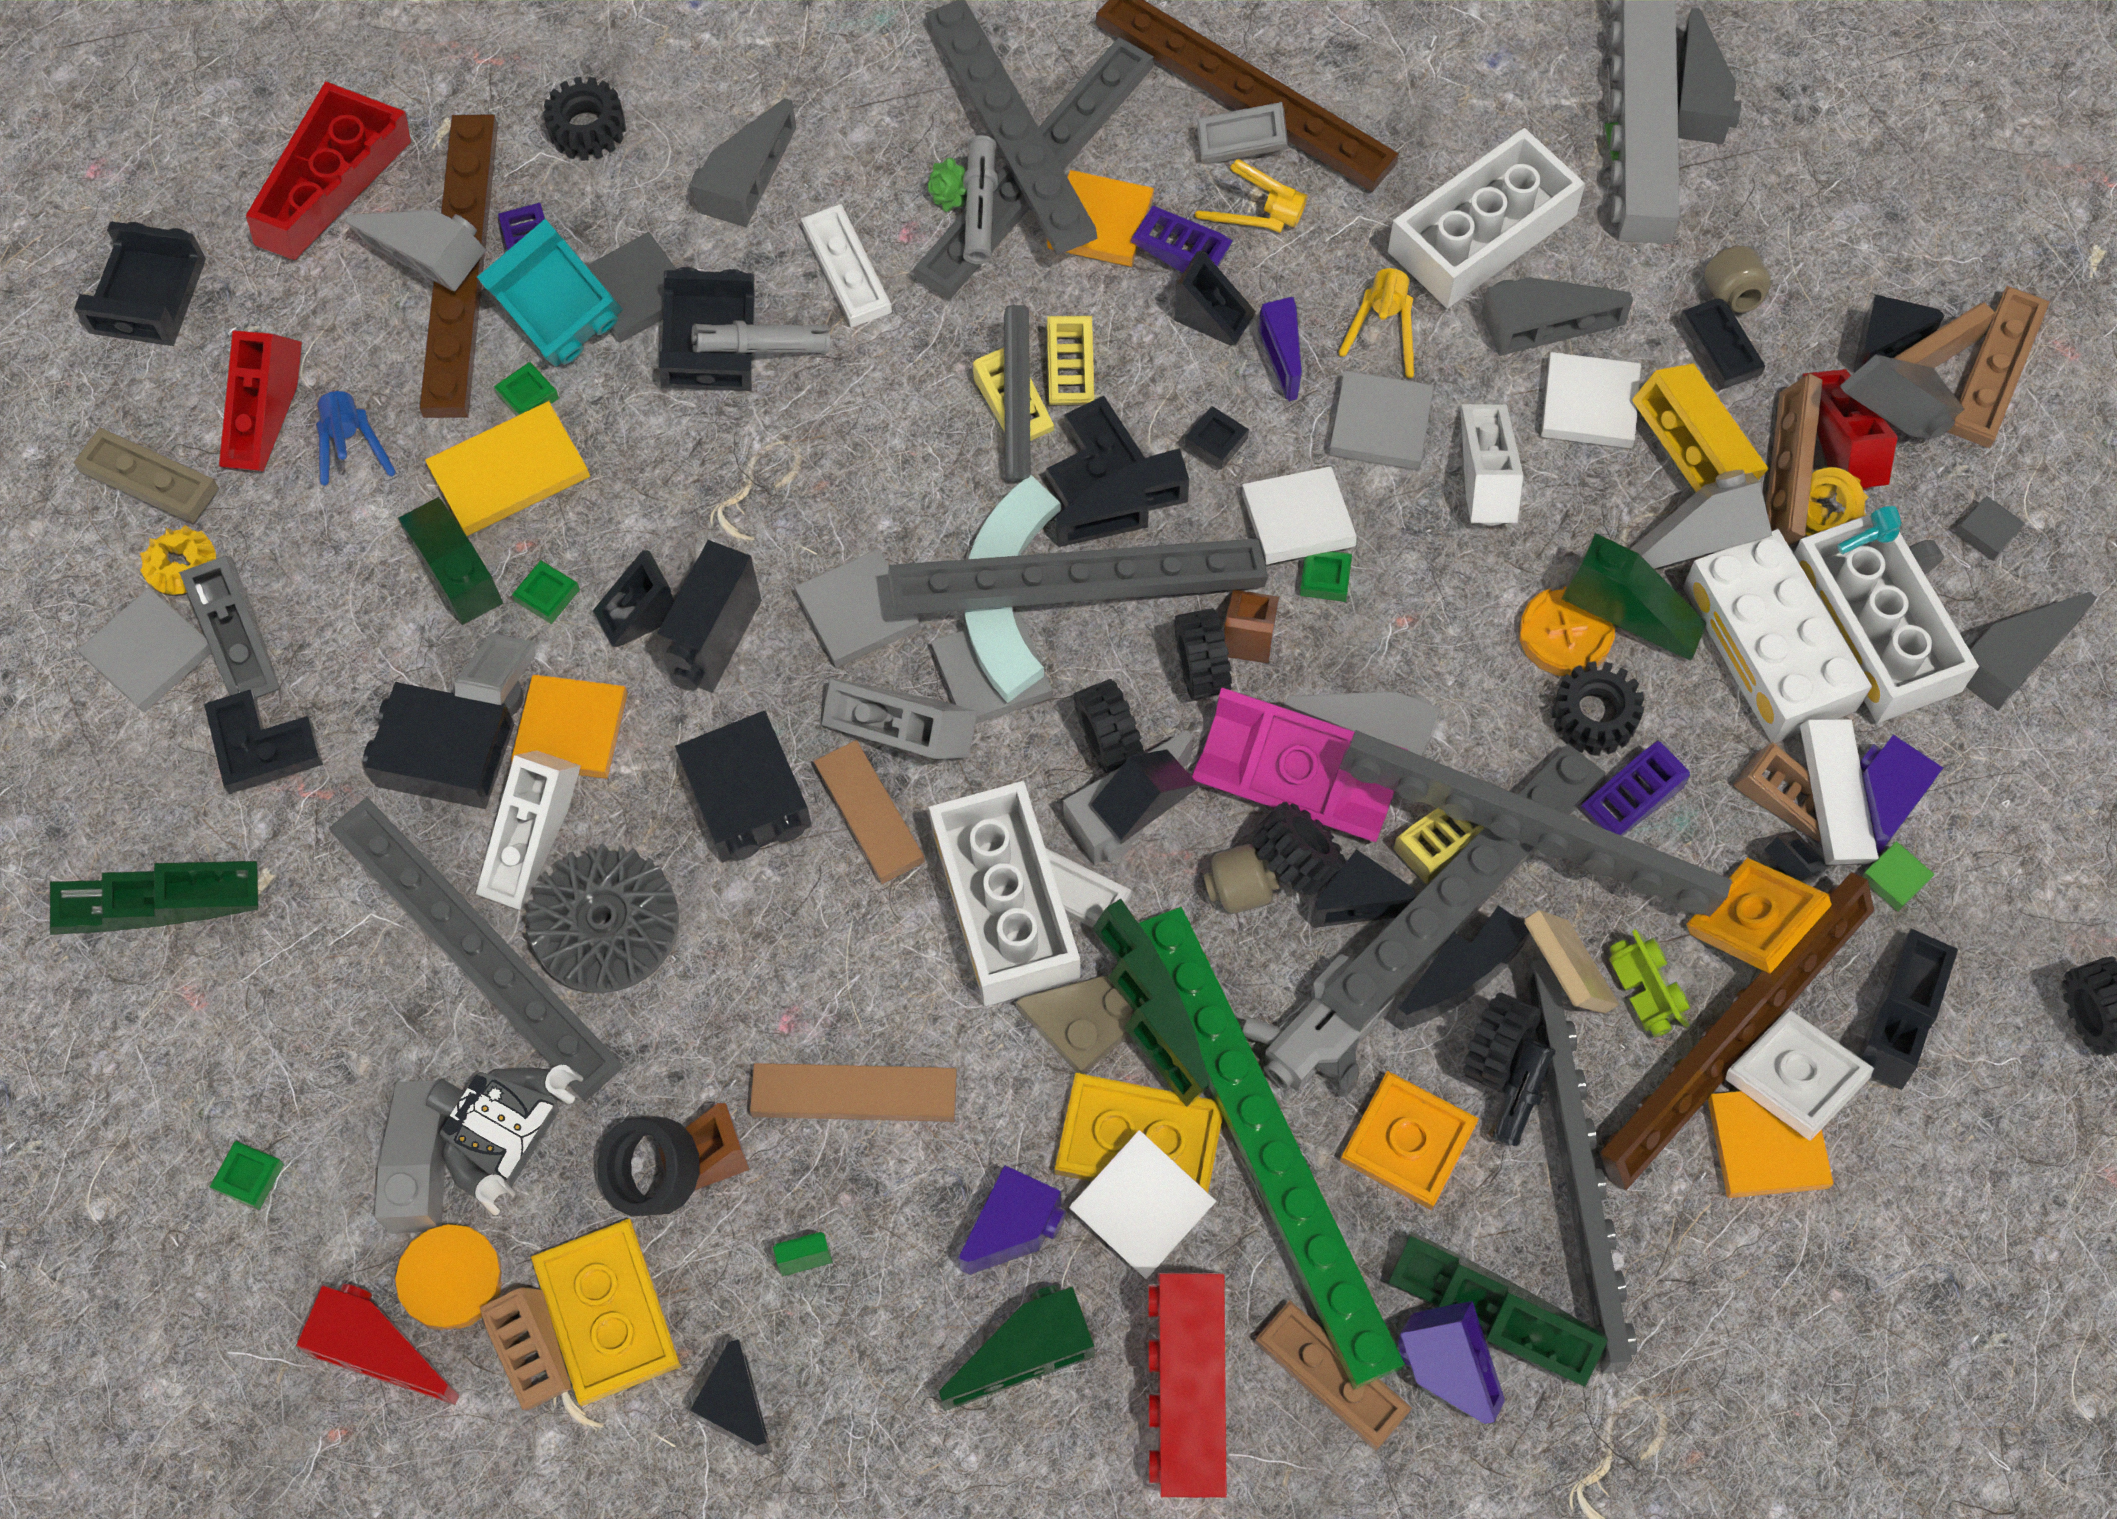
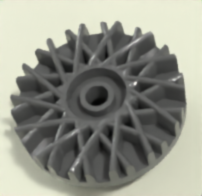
[526,844,679,993]

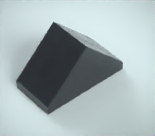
[1174,250,1256,346]
[1853,294,1944,373]
[593,550,674,647]
[1090,749,1198,844]
[1312,849,1416,928]
[690,1339,772,1455]

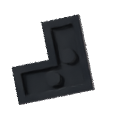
[1046,395,1145,507]
[204,689,323,794]

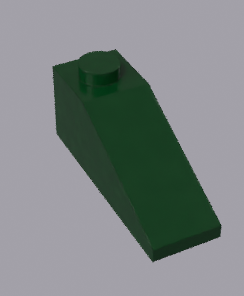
[398,497,504,625]
[1561,533,1707,661]
[939,1285,1095,1411]

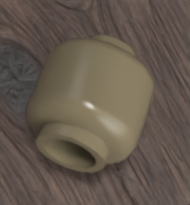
[1704,246,1771,313]
[1204,843,1280,914]

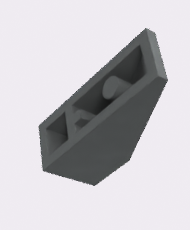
[1677,8,1741,144]
[691,98,797,227]
[1481,277,1633,356]
[1840,355,1965,439]
[179,556,280,698]
[1965,592,2098,711]

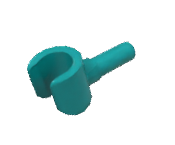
[1837,506,1902,555]

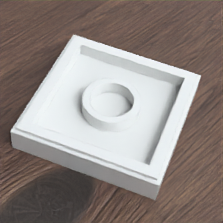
[1541,352,1641,449]
[1242,466,1357,565]
[1725,1009,1874,1141]
[1069,1130,1217,1279]

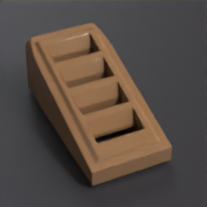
[1733,742,1821,842]
[480,1288,571,1411]

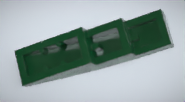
[50,861,258,935]
[1092,898,1210,1107]
[1389,1231,1608,1387]

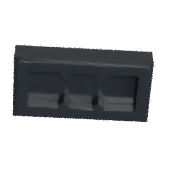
[1680,298,1766,390]

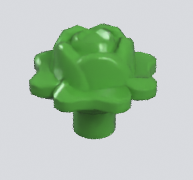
[928,158,967,212]

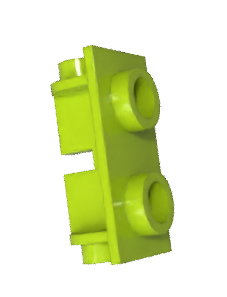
[1609,929,1691,1038]

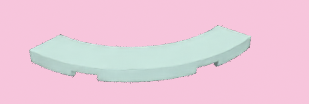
[965,475,1061,703]

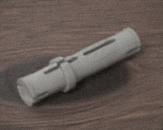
[963,135,998,264]
[691,320,830,354]

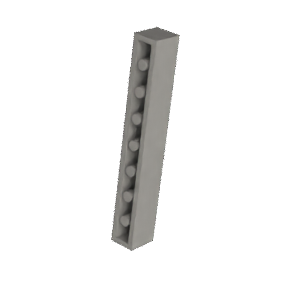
[1609,0,1680,244]

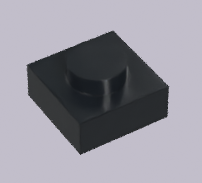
[1184,406,1249,470]
[1764,830,1829,883]

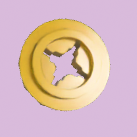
[1805,467,1869,536]
[140,525,217,595]

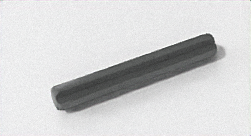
[1004,305,1031,482]

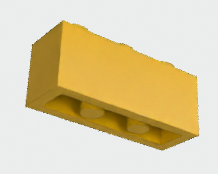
[1632,363,1769,492]

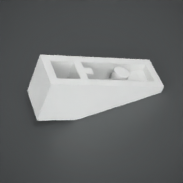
[1461,404,1523,526]
[476,750,581,910]

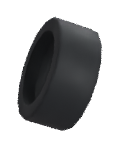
[597,1117,700,1217]

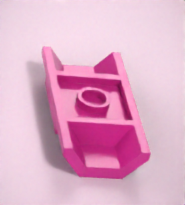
[1192,687,1408,842]

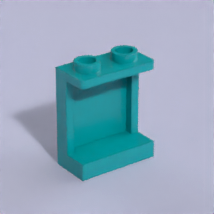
[477,219,624,367]

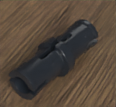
[1488,1038,1556,1146]

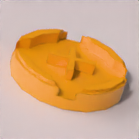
[1519,586,1615,676]
[395,1224,502,1331]

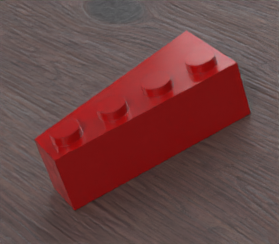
[245,81,411,260]
[1148,1272,1227,1498]

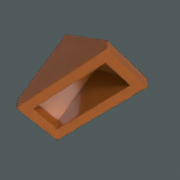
[1224,590,1279,664]
[658,1103,750,1190]

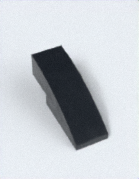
[1056,448,1189,547]
[1393,905,1530,1031]
[1858,928,1958,1090]

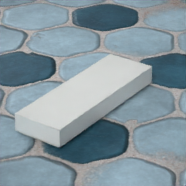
[801,204,892,328]
[1800,719,1878,865]

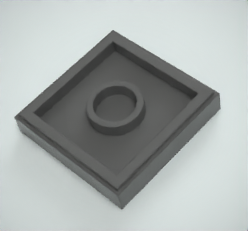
[586,232,676,343]

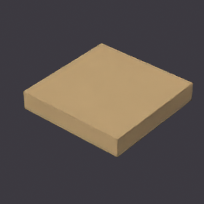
[1525,910,1620,1014]

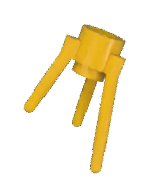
[1194,159,1308,233]
[1338,268,1414,379]

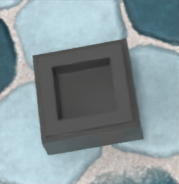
[1955,496,2025,561]

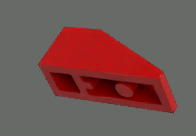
[219,330,302,471]
[1802,369,1898,490]
[296,1283,460,1405]

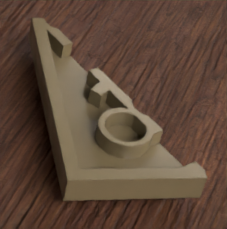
[1016,954,1210,1074]

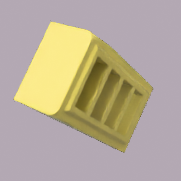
[1046,316,1094,405]
[973,347,1054,441]
[1393,808,1485,884]

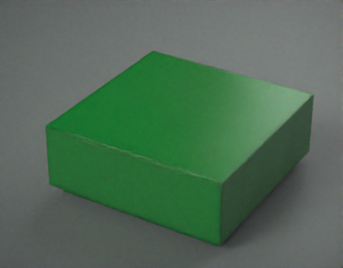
[494,362,559,416]
[1300,551,1352,602]
[512,560,580,624]
[209,1141,284,1210]
[773,1232,833,1277]

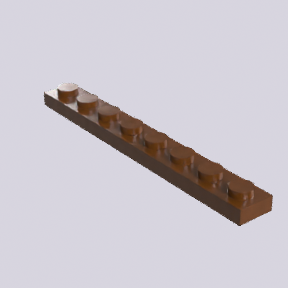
[1096,0,1399,192]
[420,114,498,418]
[1600,872,1874,1191]

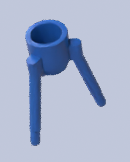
[316,391,396,486]

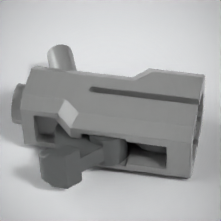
[1243,954,1394,1097]

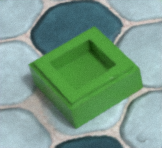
[1862,841,1935,912]

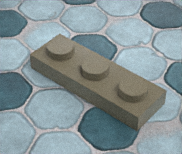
[73,427,219,524]

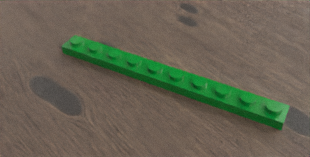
[1139,906,1405,1390]

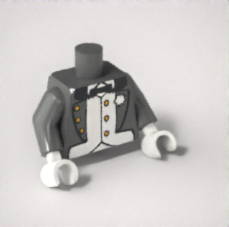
[426,1065,583,1216]

